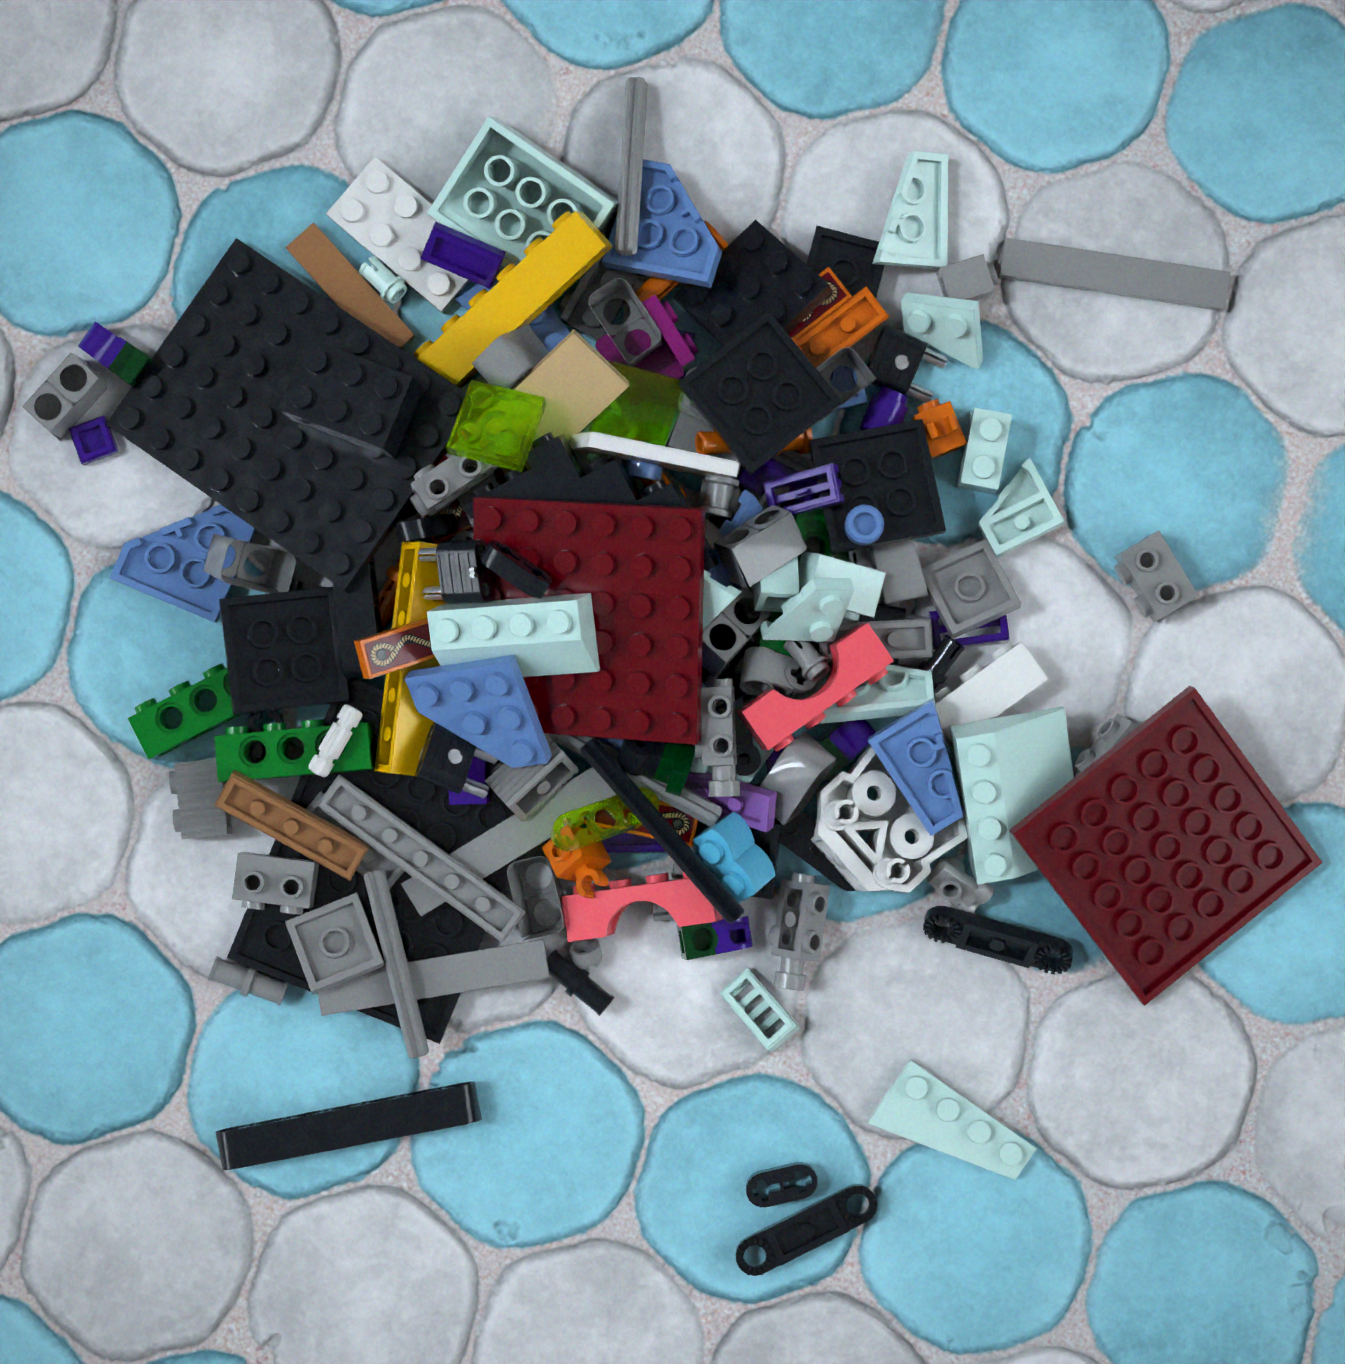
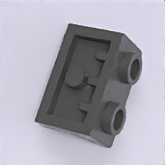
[558,257,638,341]

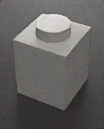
[936,254,998,301]

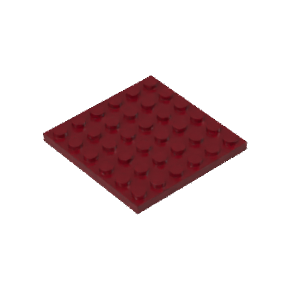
[473,496,705,745]
[1009,686,1323,1006]

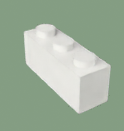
[934,641,1048,746]

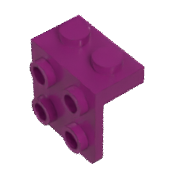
[595,295,699,405]

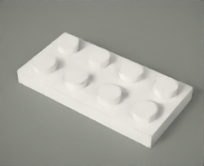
[326,157,470,313]

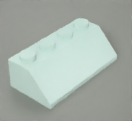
[427,593,600,677]

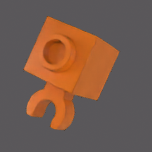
[911,399,967,460]
[542,824,611,899]

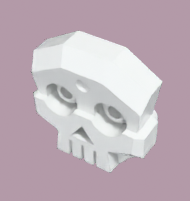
[811,744,968,893]

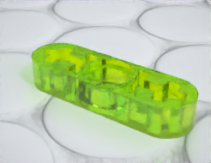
[551,787,659,851]

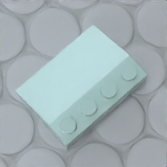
[427,116,618,267]
[949,706,1074,885]

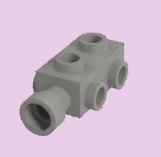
[410,431,521,518]
[695,679,740,797]
[768,873,830,991]

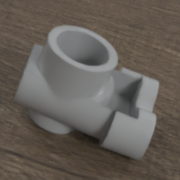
[927,857,994,914]

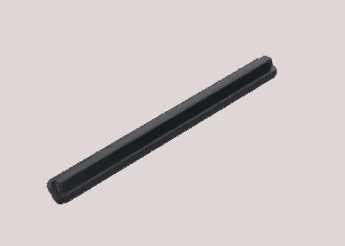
[580,738,744,924]

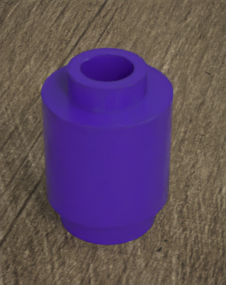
[859,387,908,430]

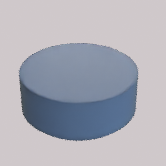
[624,459,663,482]
[844,505,884,546]

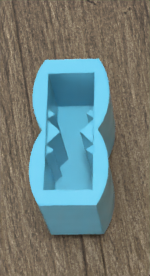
[693,811,775,903]

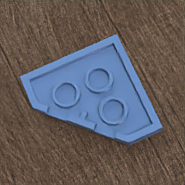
[602,159,722,288]
[110,504,257,623]
[404,654,552,768]

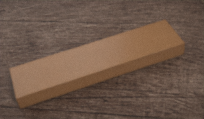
[285,222,415,349]
[214,770,370,881]

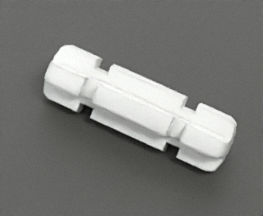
[308,704,362,777]

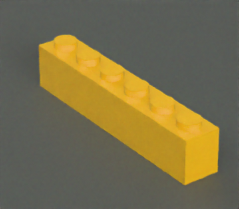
[413,211,613,388]
[374,541,446,776]

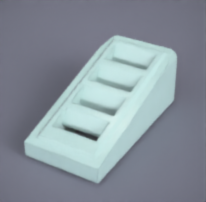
[719,968,800,1052]

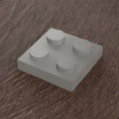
[921,539,1021,639]
[285,892,386,995]

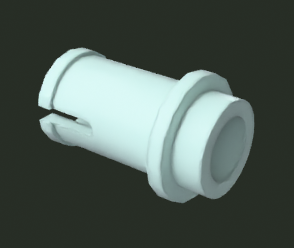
[359,256,407,304]

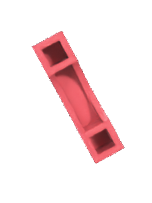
[736,623,894,752]
[561,871,724,942]

